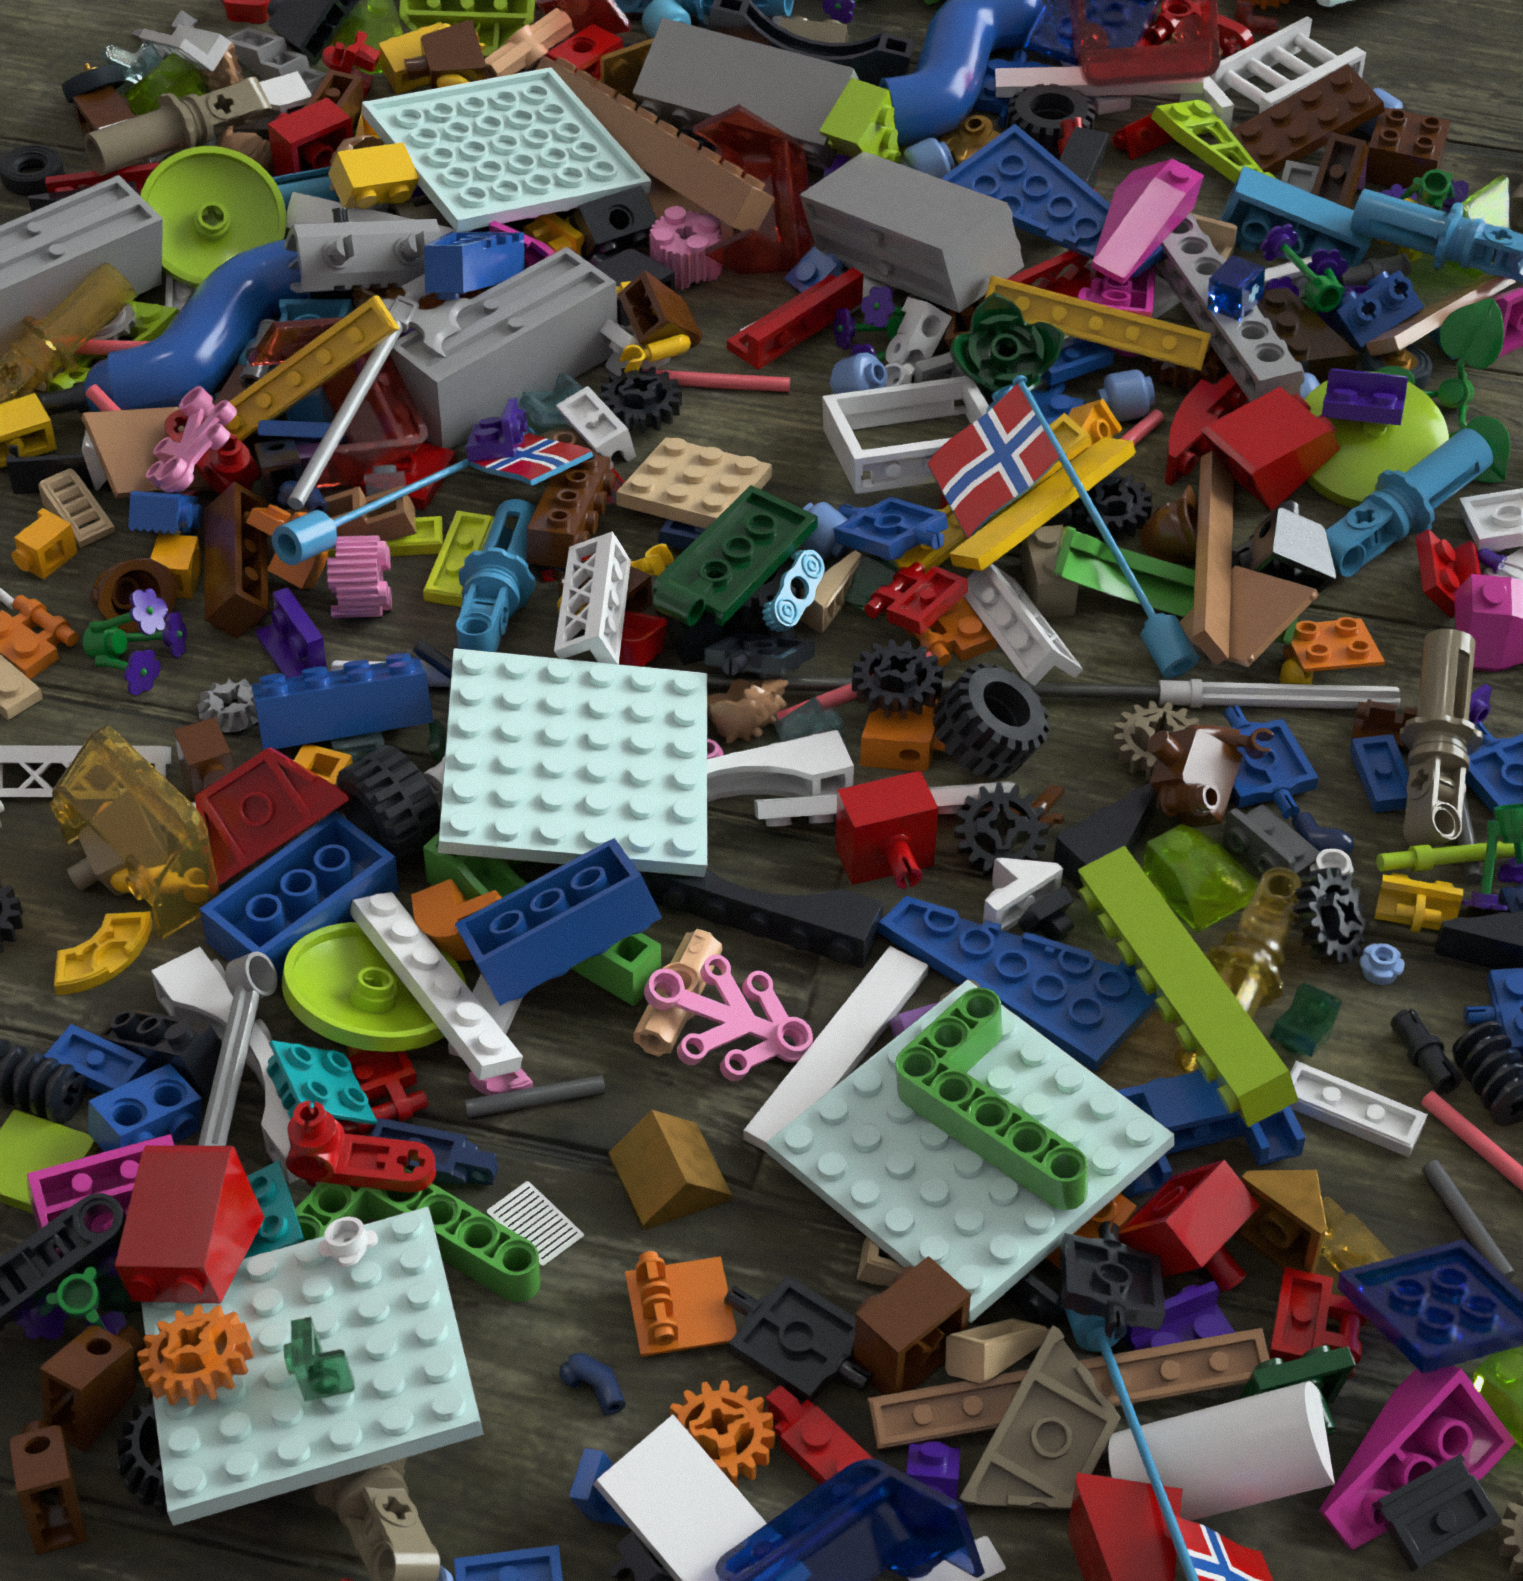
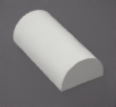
[1108,1381,1335,1521]

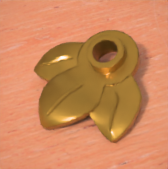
[939,115,1000,165]

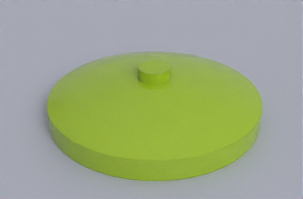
[140,146,287,288]
[1304,372,1449,508]
[282,922,466,1052]

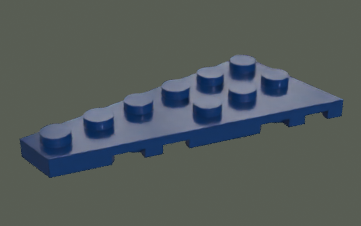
[940,124,1164,278]
[878,896,1157,1072]

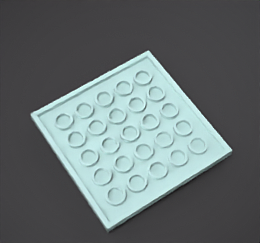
[361,67,652,232]
[438,648,707,877]
[766,980,1174,1323]
[141,1207,484,1526]

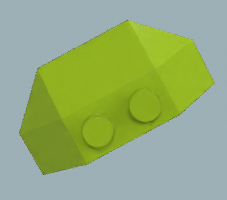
[399,0,535,58]

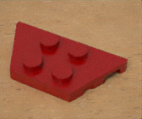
[195,747,353,892]

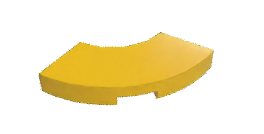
[54,911,153,996]

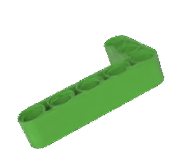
[895,987,1088,1210]
[294,1167,541,1302]

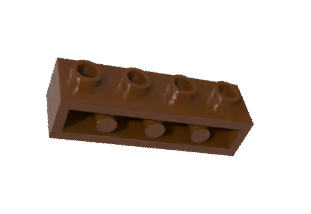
[526,452,616,569]
[205,482,268,638]

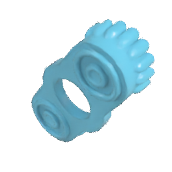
[762,550,824,633]

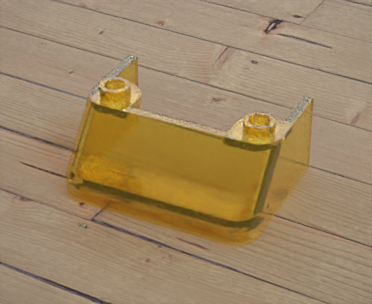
[50,725,220,939]

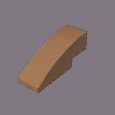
[285,485,417,541]

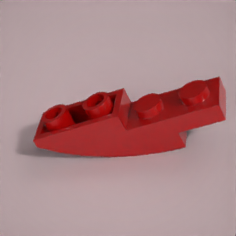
[1165,372,1247,486]

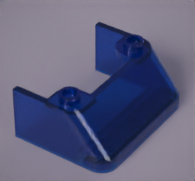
[715,1459,985,1581]

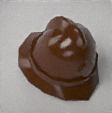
[1140,485,1198,564]
[90,558,179,632]

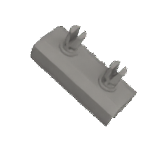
[284,219,441,293]

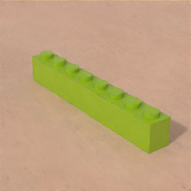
[1078,846,1299,1127]

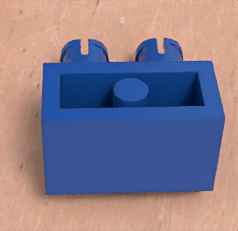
[1331,270,1424,353]

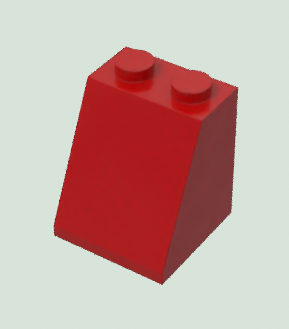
[1201,387,1340,512]
[115,1145,265,1304]
[1067,1472,1183,1581]

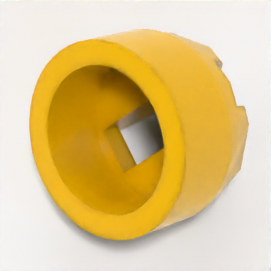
[1279,656,1314,685]

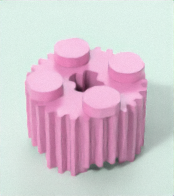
[650,206,723,290]
[327,535,392,618]

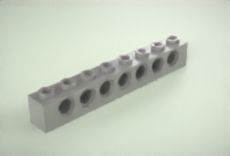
[1155,213,1305,402]

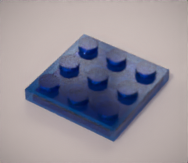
[1025,0,1159,67]
[1338,1239,1523,1374]

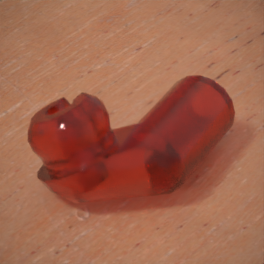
[1234,1,1278,34]

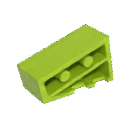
[819,78,901,164]

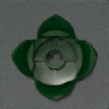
[950,292,1065,396]

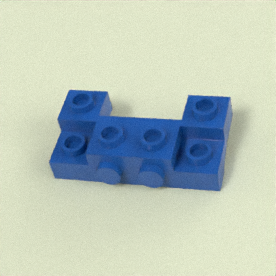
[1116,1069,1306,1198]

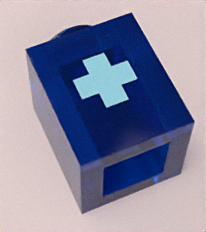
[1207,255,1266,321]

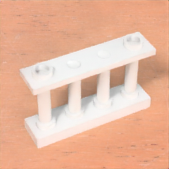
[1210,16,1366,114]

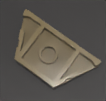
[958,1325,1121,1511]

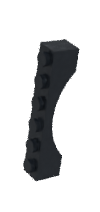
[707,0,915,87]
[639,869,883,969]

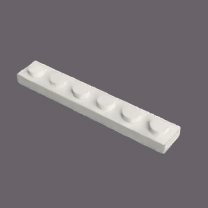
[754,781,1015,826]
[350,892,523,1080]

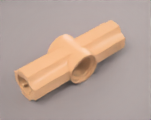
[484,8,574,79]
[634,929,722,1057]

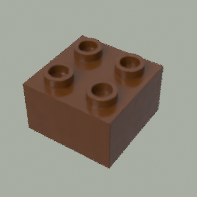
[1365,107,1451,193]
[853,1256,971,1395]

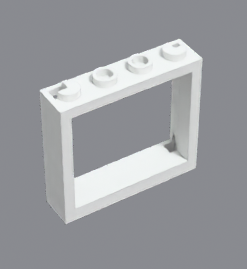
[822,376,989,494]

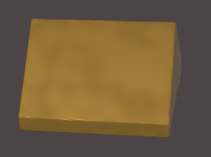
[609,1110,732,1231]
[1234,1170,1327,1273]

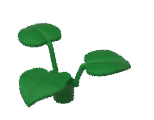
[1374,298,1511,483]

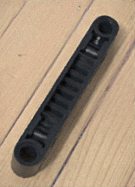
[0,1193,127,1333]

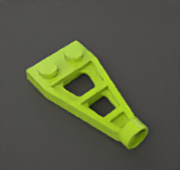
[1151,100,1278,183]
[46,300,179,392]

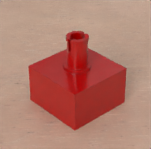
[267,97,353,177]
[835,770,938,889]
[1119,1160,1260,1292]

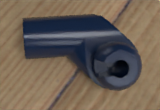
[276,480,328,513]
[1292,812,1354,855]
[559,1353,626,1415]

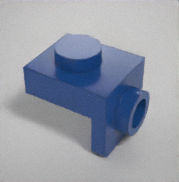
[784,246,845,294]

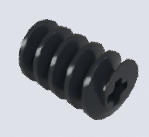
[1452,1021,1523,1126]
[0,1039,87,1124]

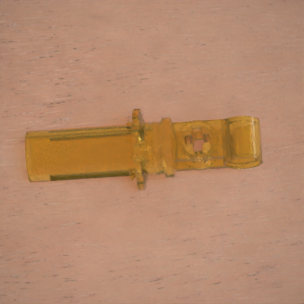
[0,262,137,404]
[1175,867,1301,1074]

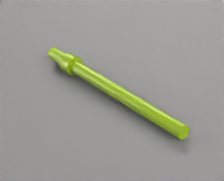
[1376,841,1515,872]

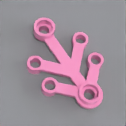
[145,386,237,493]
[644,955,813,1081]

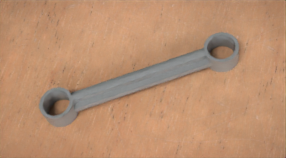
[198,952,277,1146]

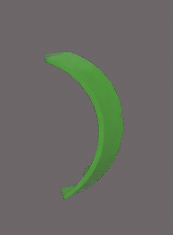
[1054,526,1299,644]

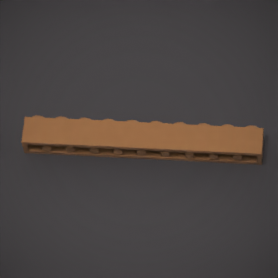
[536,56,775,237]

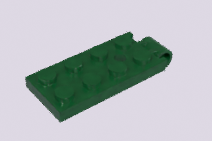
[653,485,818,626]

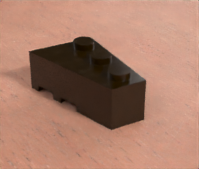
[1255,288,1359,384]

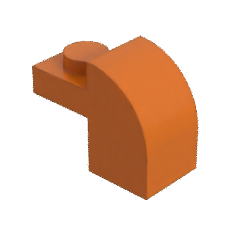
[246,504,329,589]
[411,879,502,961]

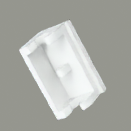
[556,386,636,469]

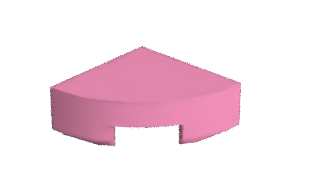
[469,1067,533,1096]

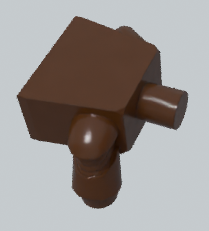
[1147,724,1274,829]

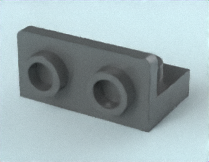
[1223,804,1320,891]

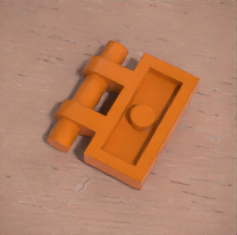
[0,595,79,680]
[905,596,997,666]

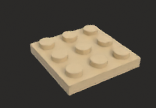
[616,437,772,529]

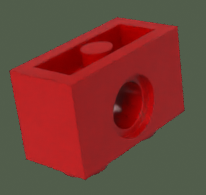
[546,24,623,82]

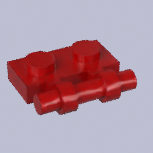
[864,562,968,635]
[337,1050,429,1136]
[1269,1267,1368,1379]

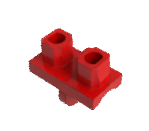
[321,30,381,98]

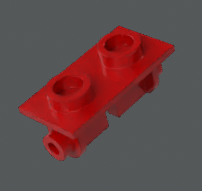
[1112,102,1176,160]

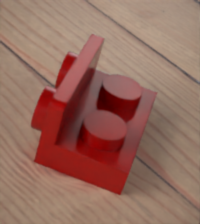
[1415,529,1481,619]

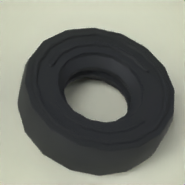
[0,144,64,196]

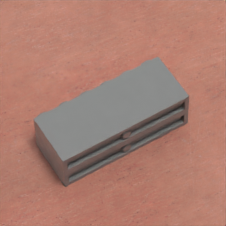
[632,18,859,174]
[800,151,1024,313]
[0,175,163,357]
[389,247,617,449]

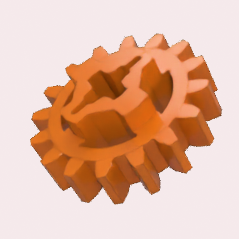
[137,1305,254,1406]
[670,1380,775,1488]

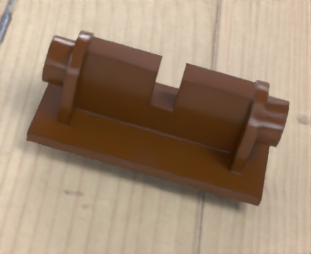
[1352,699,1417,749]

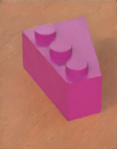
[27,1134,174,1258]

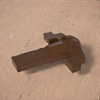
[1009,784,1065,828]

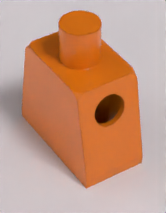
[860,699,946,772]

